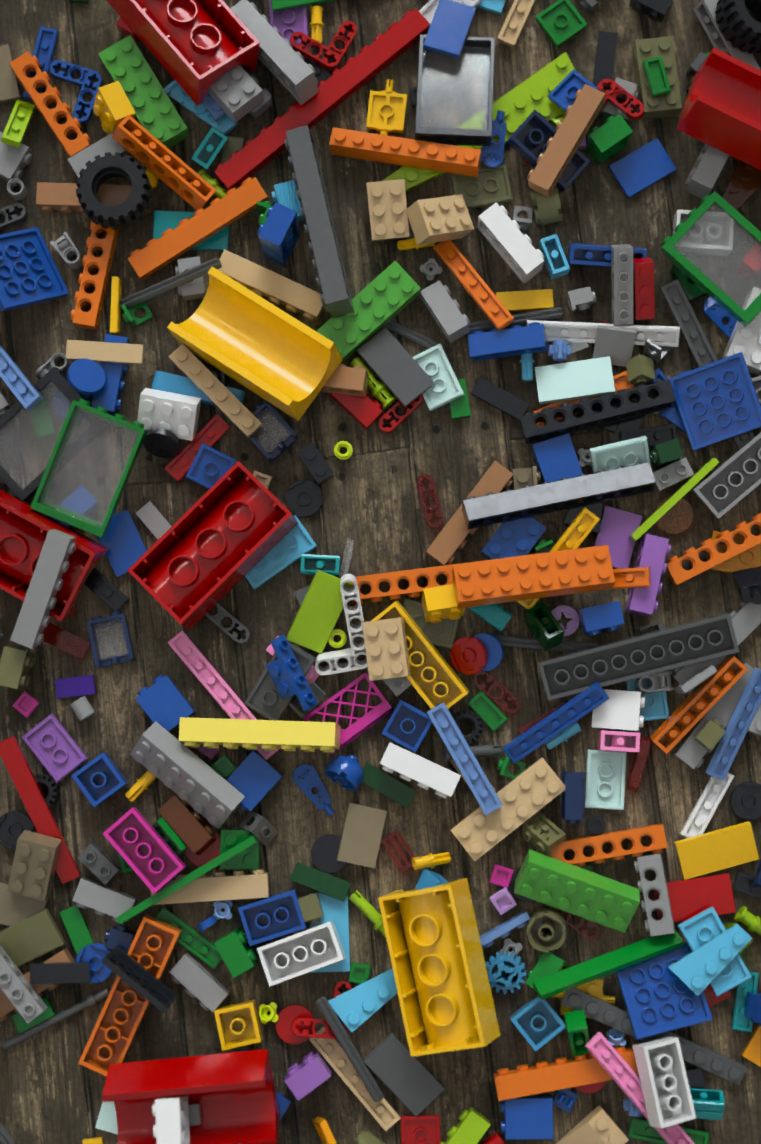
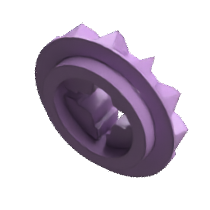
[551,605,579,636]

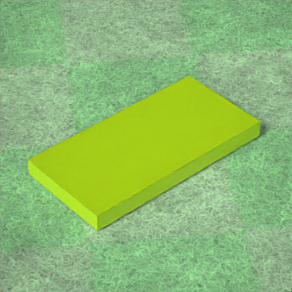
[286,569,353,654]

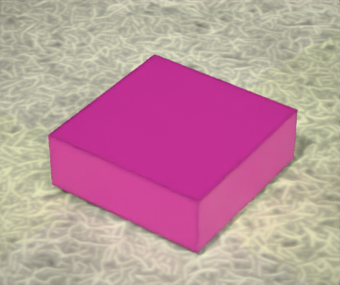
[12,691,40,718]
[489,864,514,889]

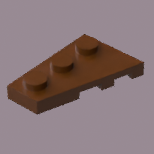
[722,160,761,210]

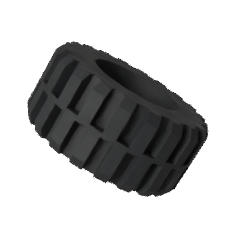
[715,0,761,54]
[76,152,152,230]

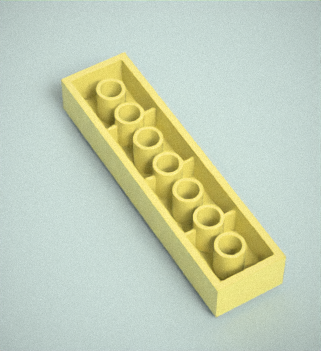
[179,717,341,753]

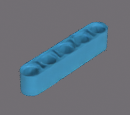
[151,371,245,406]

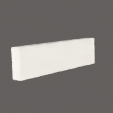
[680,772,734,838]

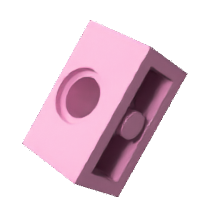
[598,730,640,752]

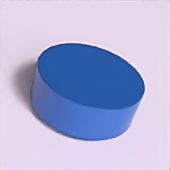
[197,916,217,932]

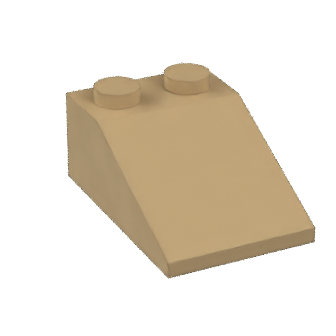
[556,1105,629,1144]

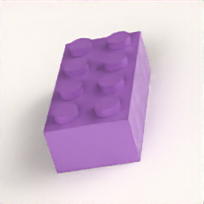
[625,534,671,617]

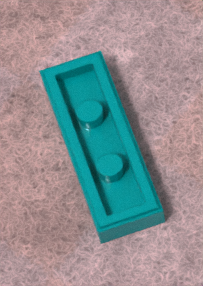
[731,971,759,1032]

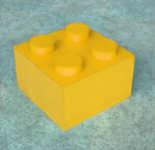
[93,81,136,135]
[421,584,465,623]
[214,999,263,1051]

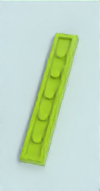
[629,458,719,543]

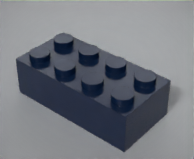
[506,109,590,193]

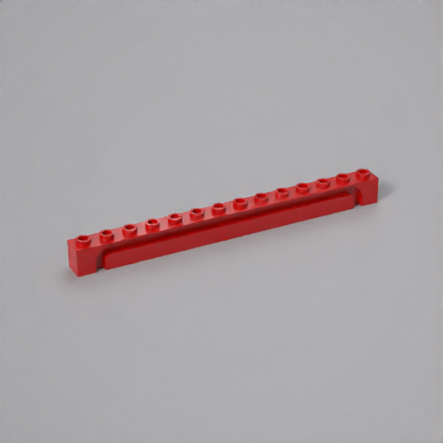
[214,8,430,191]

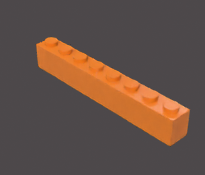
[329,127,482,177]
[128,177,269,280]
[493,1043,640,1101]

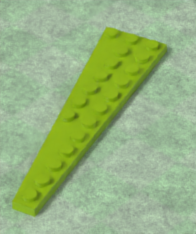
[382,52,575,192]

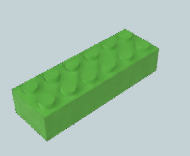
[98,35,190,148]
[316,261,421,364]
[514,849,640,933]

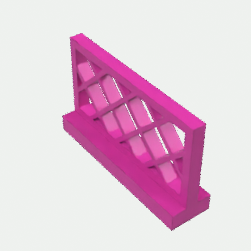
[304,672,394,756]

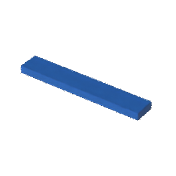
[503,682,609,764]

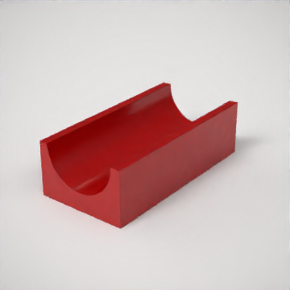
[107,0,260,106]
[677,47,761,170]
[127,461,298,631]
[0,490,108,622]
[102,1049,280,1144]

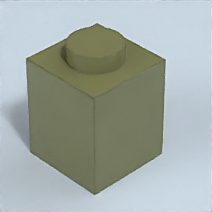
[626,354,655,386]
[693,719,726,750]
[298,892,324,924]

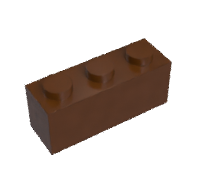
[157,795,216,855]

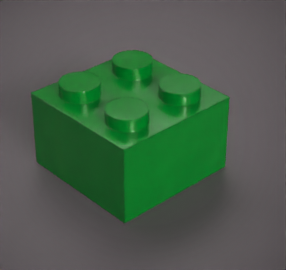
[586,114,633,165]
[214,928,258,978]

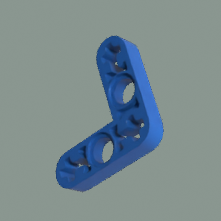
[50,60,103,125]

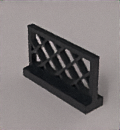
[101,945,178,1013]

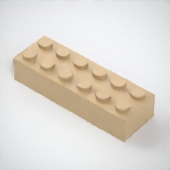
[450,757,565,861]

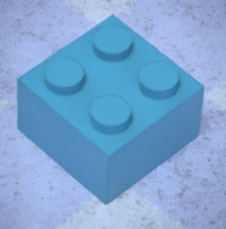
[510,994,567,1051]

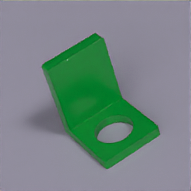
[121,301,153,328]
[533,539,554,554]
[497,756,526,779]

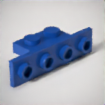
[266,634,318,711]

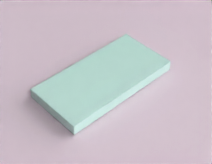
[535,356,615,405]

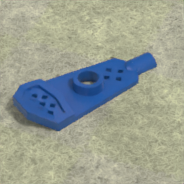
[481,110,506,168]
[703,296,737,339]
[293,764,335,816]

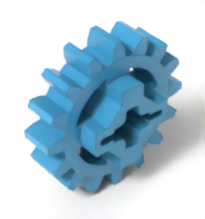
[485,950,527,994]

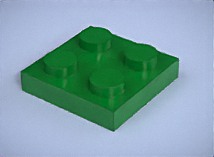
[535,0,588,48]
[219,829,259,869]

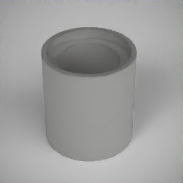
[7,178,27,201]
[70,696,95,722]

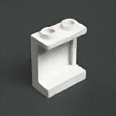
[591,689,645,731]

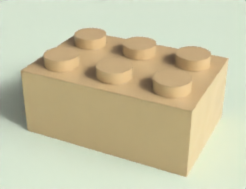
[366,179,410,242]
[406,194,474,245]
[362,617,411,681]

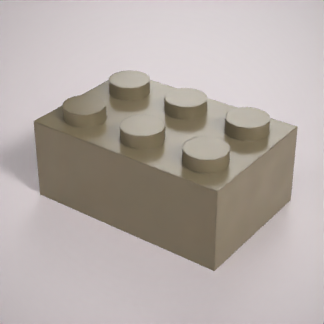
[7,830,62,902]

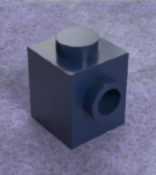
[104,924,136,953]

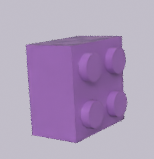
[284,1051,332,1101]

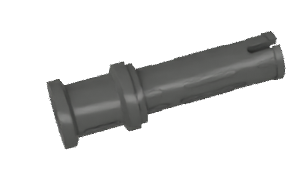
[441,744,501,762]

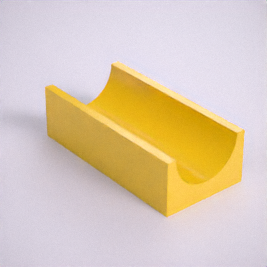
[167,267,343,421]
[378,878,500,1057]

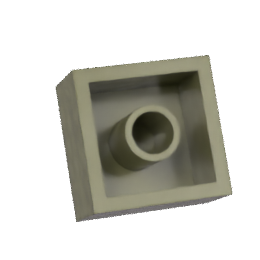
[0,646,36,690]

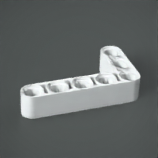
[315,574,368,675]

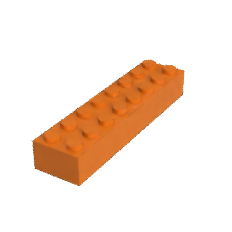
[452,545,615,609]
[78,914,182,1077]

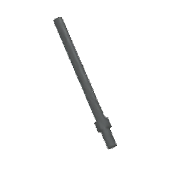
[2,988,110,1049]

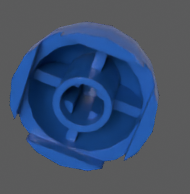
[324,755,363,791]

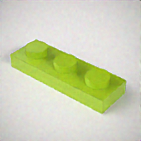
[1,100,35,148]

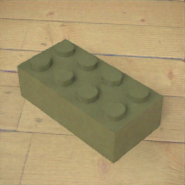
[632,36,682,120]

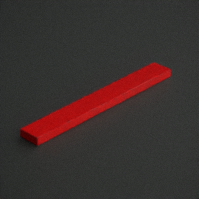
[0,736,81,884]

